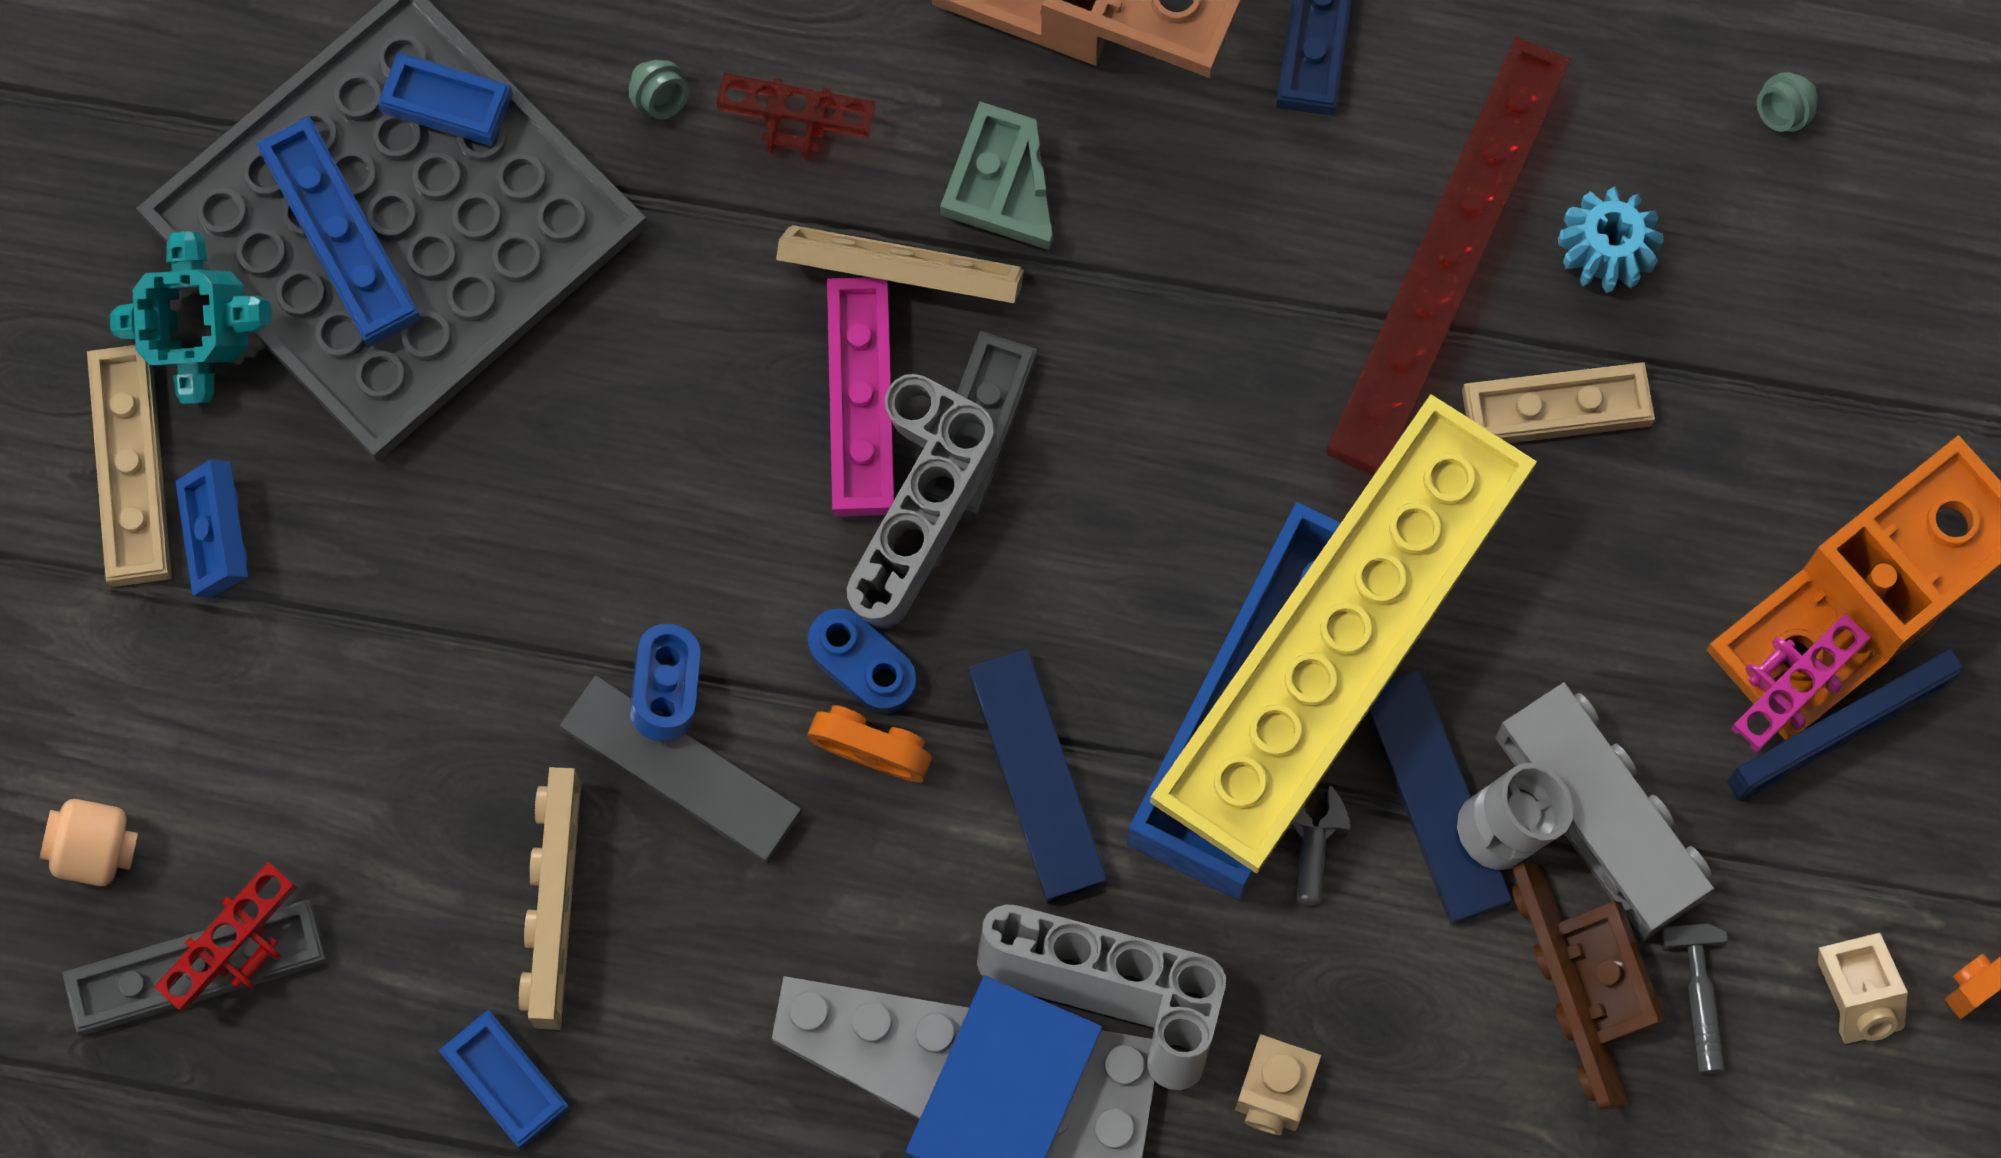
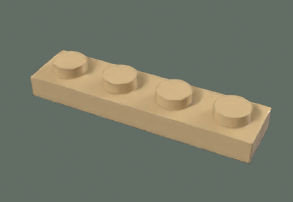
[519,767,581,1030]

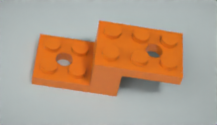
[1706,435,2001,740]

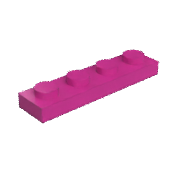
[827,277,894,517]

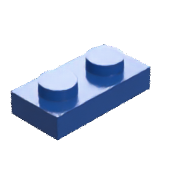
[175,459,248,598]

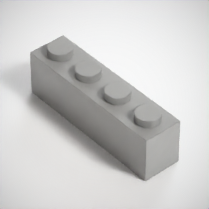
[1495,682,1714,942]

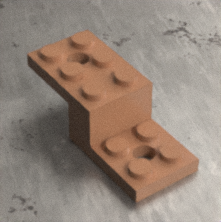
[932,0,1243,78]

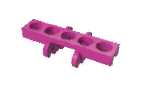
[1731,614,1870,753]

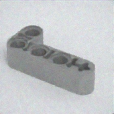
[847,374,999,629]
[977,904,1226,1090]

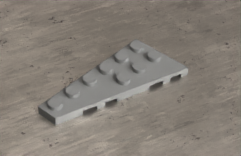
[772,976,1155,1158]

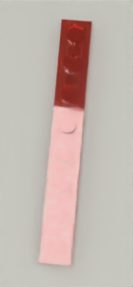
[1326,37,1571,475]

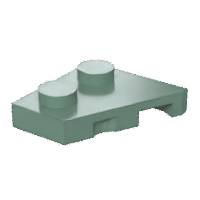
[940,101,1053,250]

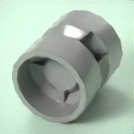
[1457,763,1574,870]

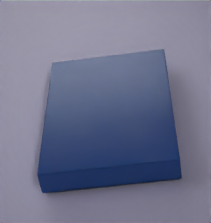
[905,975,1102,1158]

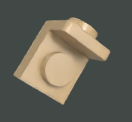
[1818,933,1908,1044]
[1235,1034,1321,1135]

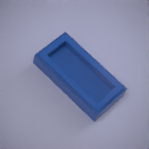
[377,52,513,146]
[438,1010,570,1150]

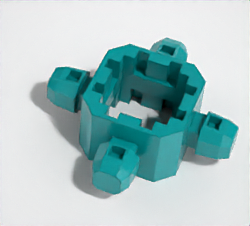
[110,231,272,404]

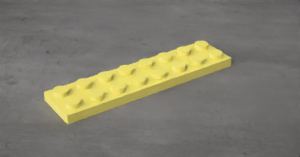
[1150,394,1537,874]

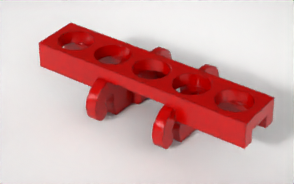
[154,862,297,1013]

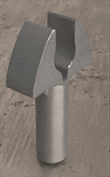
[1288,786,1350,906]

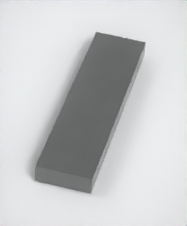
[559,675,802,865]
[62,899,328,1036]

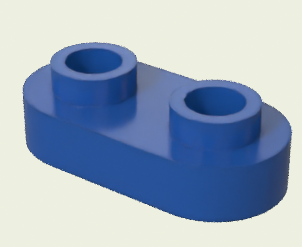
[808,609,916,715]
[630,624,701,741]

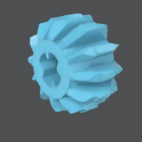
[1558,186,1663,294]

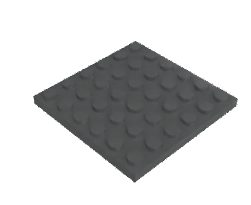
[136,0,648,463]

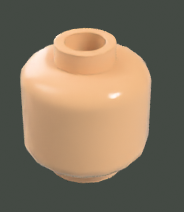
[39,799,138,886]

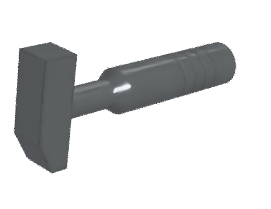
[1661,923,1727,1074]

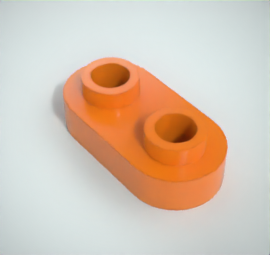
[806,706,932,783]

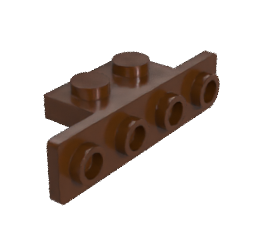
[1512,863,1666,1109]

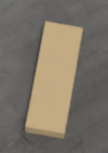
[1462,362,1655,443]

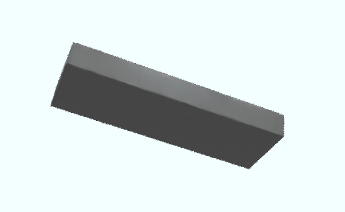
[924,331,1037,519]

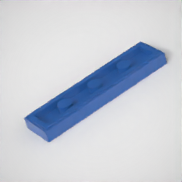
[255,116,422,348]

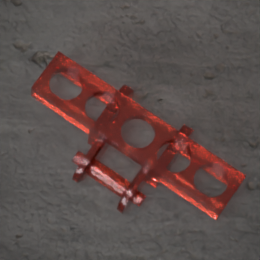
[716,73,876,160]

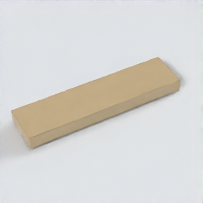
[776,225,1024,303]
[87,345,172,587]

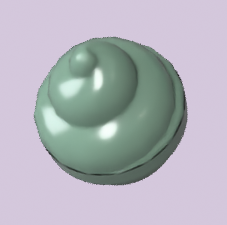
[629,60,689,119]
[1757,72,1818,132]

